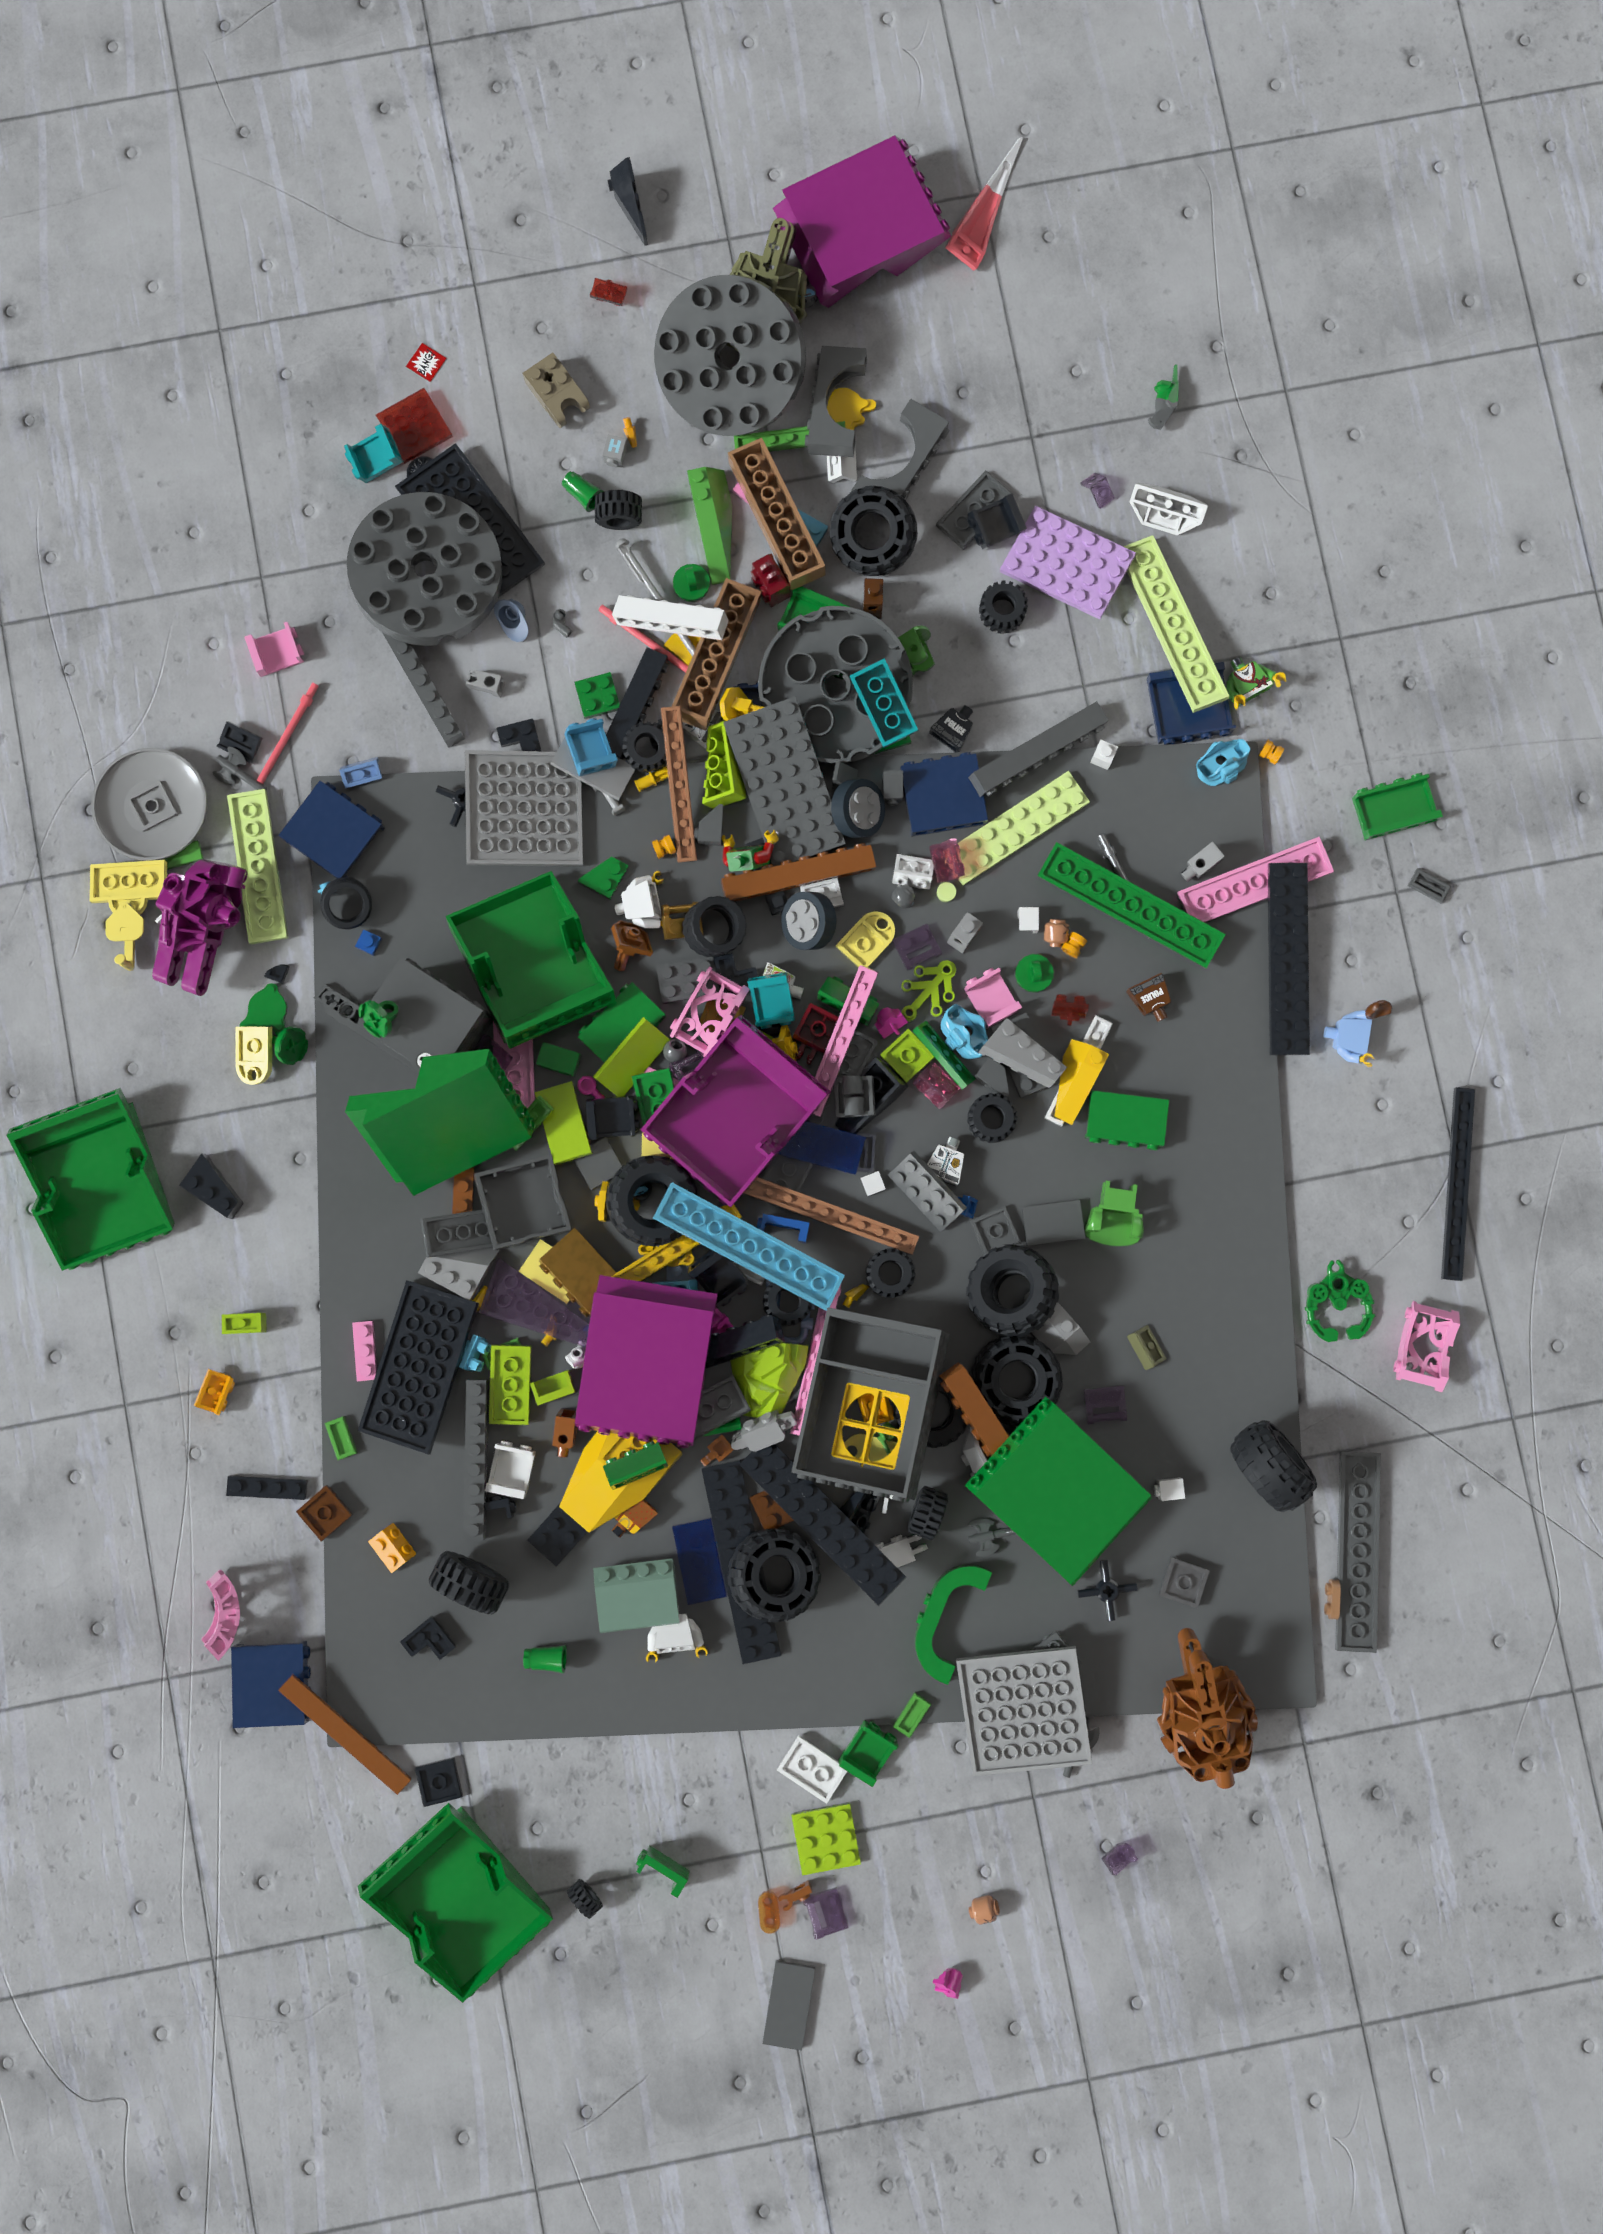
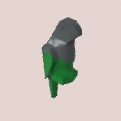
[1148,364,1179,430]

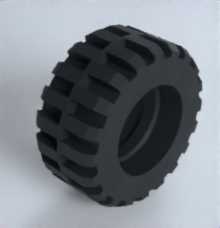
[895,1380,967,1448]
[429,1551,509,1615]

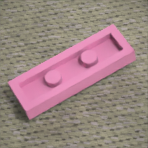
[352,1321,377,1381]

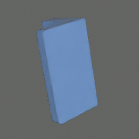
[339,757,382,788]

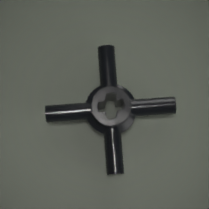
[436,785,466,827]
[1077,1560,1138,1621]

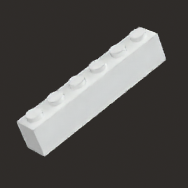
[612,595,729,640]

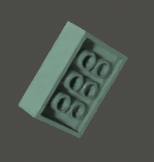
[593,1559,680,1633]

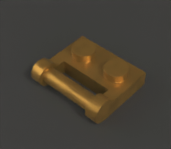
[661,902,703,940]

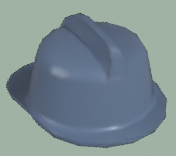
[494,599,529,642]

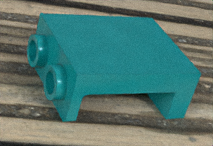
[344,424,403,483]
[747,972,795,1029]

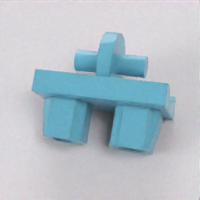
[459,1334,491,1372]

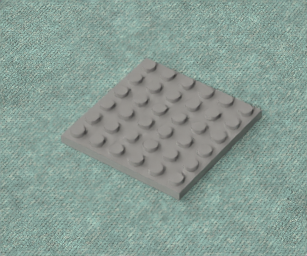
[465,750,583,866]
[956,1646,1092,1776]

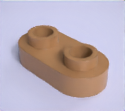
[1324,1579,1341,1620]

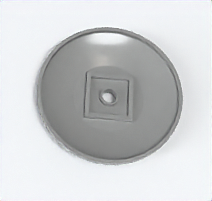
[91,748,207,861]

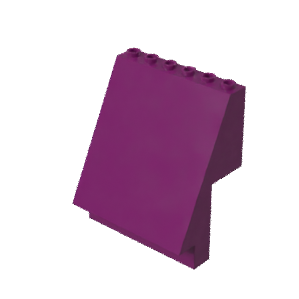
[773,135,951,308]
[641,1015,831,1207]
[575,1275,717,1448]

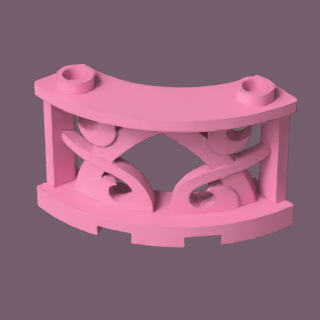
[670,966,750,1057]
[1393,1301,1460,1392]
[201,1569,240,1661]

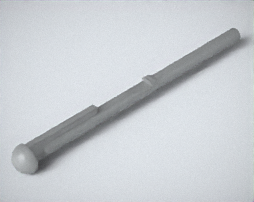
[616,538,696,657]

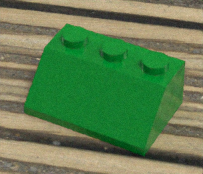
[817,976,879,1026]
[603,1441,668,1490]

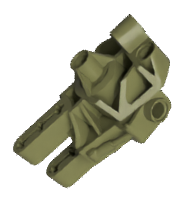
[727,218,807,351]

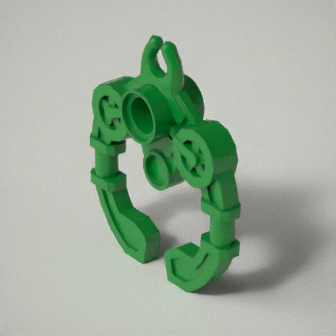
[1305,1260,1376,1342]

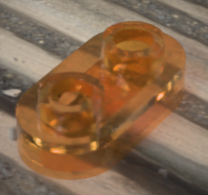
[758,1891,780,1934]

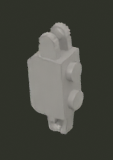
[731,1410,797,1452]

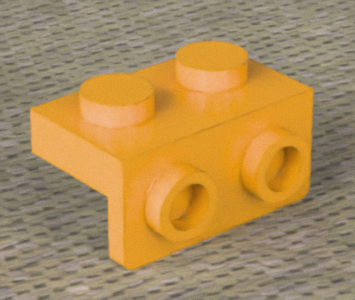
[194,1368,235,1415]
[857,1394,894,1424]
[368,1523,416,1573]

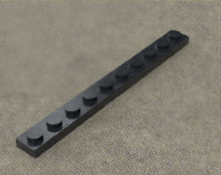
[1441,1087,1475,1281]

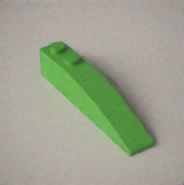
[687,467,732,585]

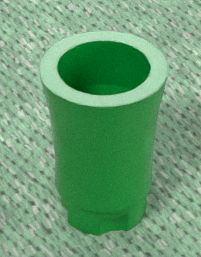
[561,471,604,512]
[523,1645,567,1674]

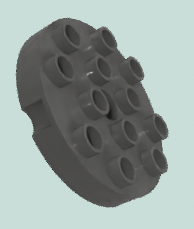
[654,275,806,436]
[347,492,502,646]
[758,606,913,764]

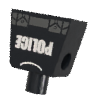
[929,705,973,753]

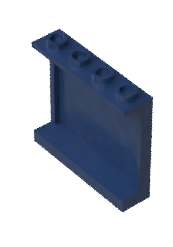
[1147,662,1236,745]
[900,752,988,837]
[278,781,385,879]
[231,1641,311,1728]

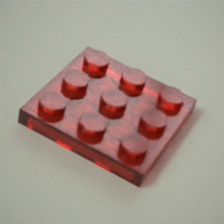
[376,388,453,464]

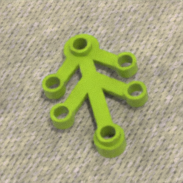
[901,960,956,1022]

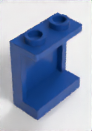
[757,1214,809,1244]

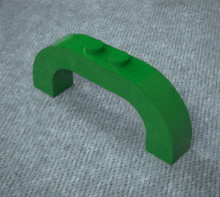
[915,1564,992,1685]

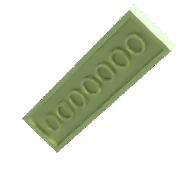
[942,771,1090,886]
[227,789,288,944]

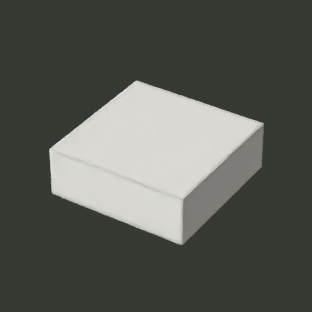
[860,1171,886,1197]

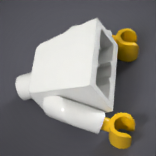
[615,871,671,928]
[646,1608,708,1663]

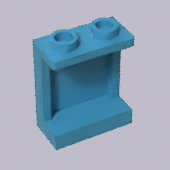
[564,718,618,776]

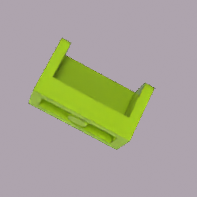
[221,1313,267,1334]
[530,1370,577,1406]

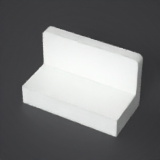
[827,451,857,483]

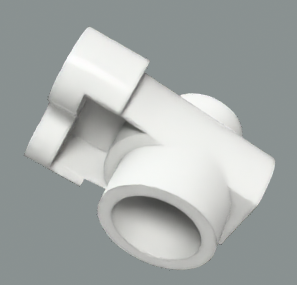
[565,1337,587,1369]

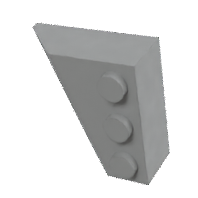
[418,1248,500,1301]

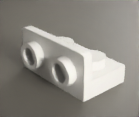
[892,854,935,889]

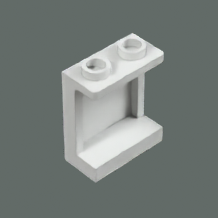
[485,1441,536,1499]

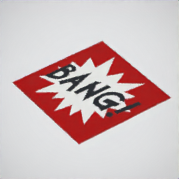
[405,343,447,382]

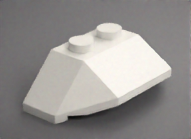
[1130,483,1208,535]

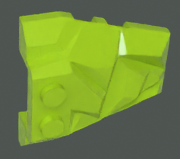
[730,1343,809,1418]

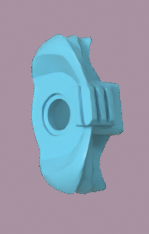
[1196,739,1251,786]
[941,1004,988,1059]

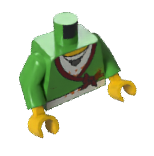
[1226,657,1287,709]

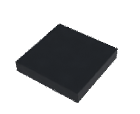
[415,1757,463,1807]

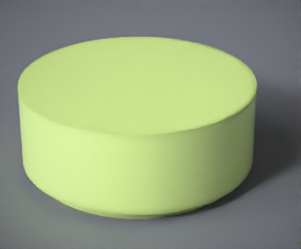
[937,882,956,902]

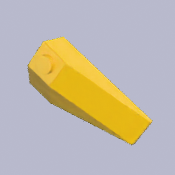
[1054,1039,1109,1125]

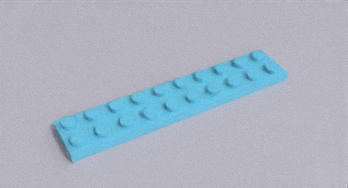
[653,1183,845,1311]

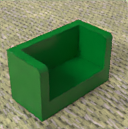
[536,1042,582,1078]

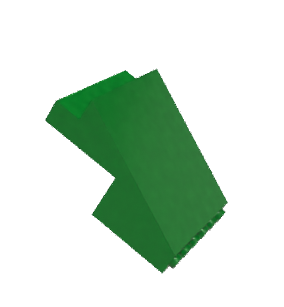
[445,871,616,1049]
[345,1049,535,1196]
[6,1088,175,1271]
[965,1397,1152,1586]
[358,1803,553,2003]

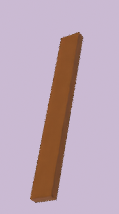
[278,1674,411,1795]

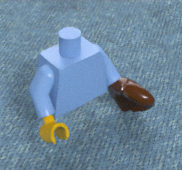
[1324,1000,1393,1067]

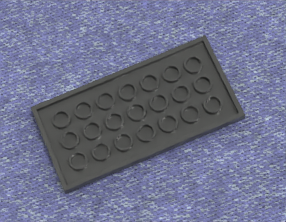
[723,696,846,867]

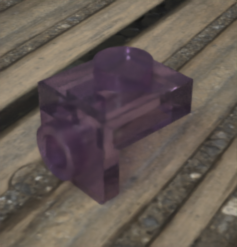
[1101,1843,1138,1876]

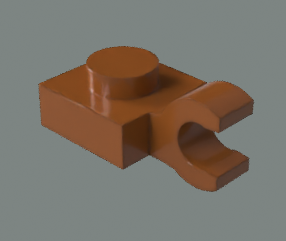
[700,1434,734,1466]
[778,1880,812,1911]

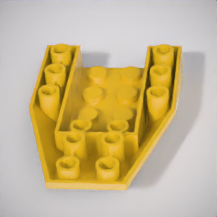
[559,1431,682,1533]

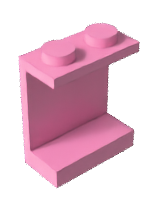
[244,622,304,677]
[964,968,1022,1029]

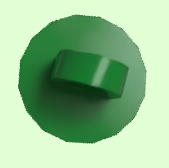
[673,564,710,602]
[1015,954,1054,993]
[359,1000,398,1038]
[272,1026,308,1065]

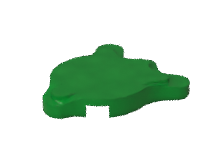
[240,983,288,1036]

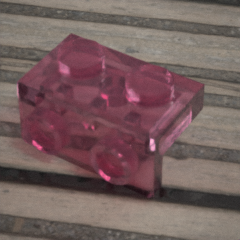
[929,838,965,883]
[913,1061,961,1109]

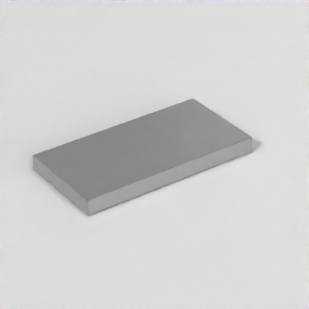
[550,738,635,801]

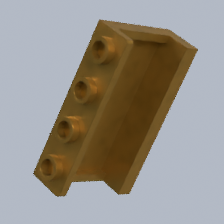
[539,1228,616,1318]

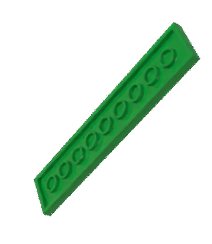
[1037,842,1226,968]

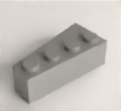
[978,1018,1067,1088]

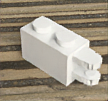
[875,1535,928,1568]

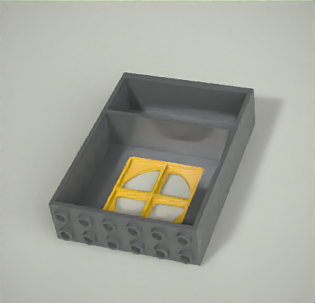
[792,1307,950,1503]

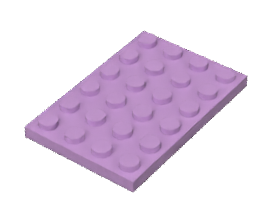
[1000,506,1136,620]

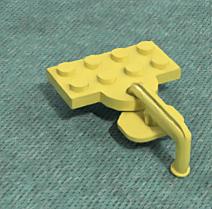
[89,860,167,971]

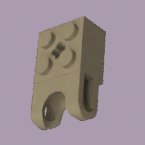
[522,352,590,428]

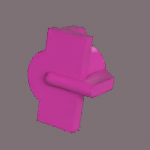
[875,1007,908,1039]
[712,1308,734,1334]
[933,1968,963,1999]

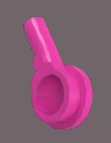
[577,1076,606,1098]

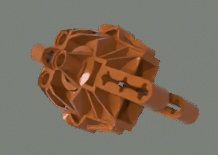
[1157,1628,1258,1789]

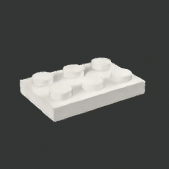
[777,1735,847,1804]

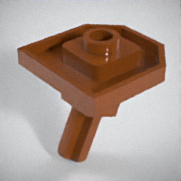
[611,920,653,971]

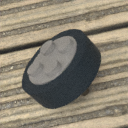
[831,779,885,838]
[781,892,837,950]

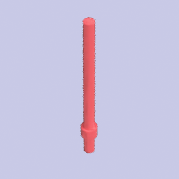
[598,604,688,673]
[256,682,319,784]

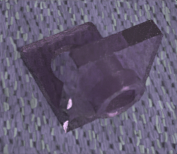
[1080,473,1115,509]

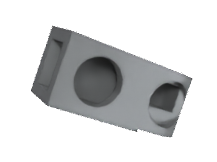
[466,670,505,698]

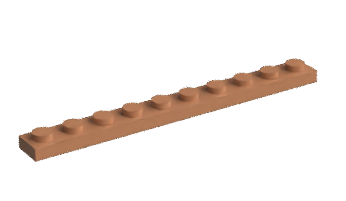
[744,1178,919,1255]

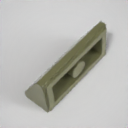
[1127,1325,1167,1370]

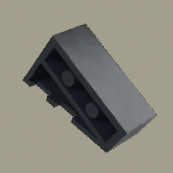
[179,1153,244,1219]

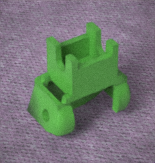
[898,625,935,675]
[1084,1180,1144,1246]

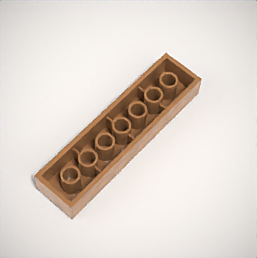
[728,438,826,590]
[671,578,761,731]

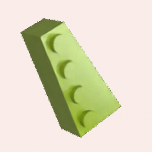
[702,721,746,809]

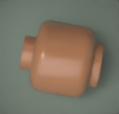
[1044,919,1070,947]
[969,1895,1000,1925]

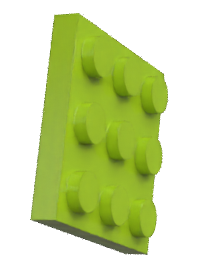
[791,1802,861,1876]

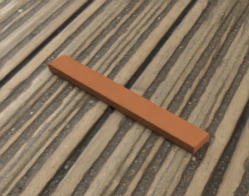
[661,706,697,862]

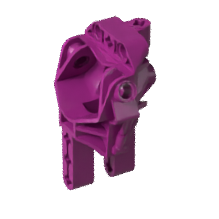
[152,859,247,996]

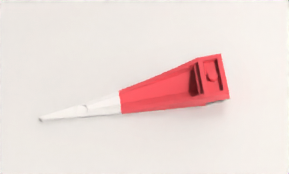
[945,137,1023,271]

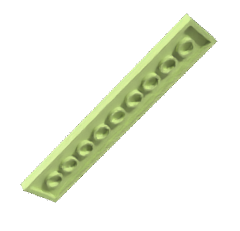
[1124,535,1229,713]

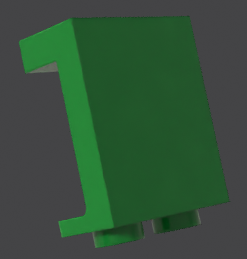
[838,1720,898,1787]
[636,1845,690,1898]

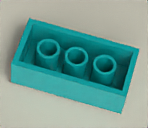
[850,658,919,748]

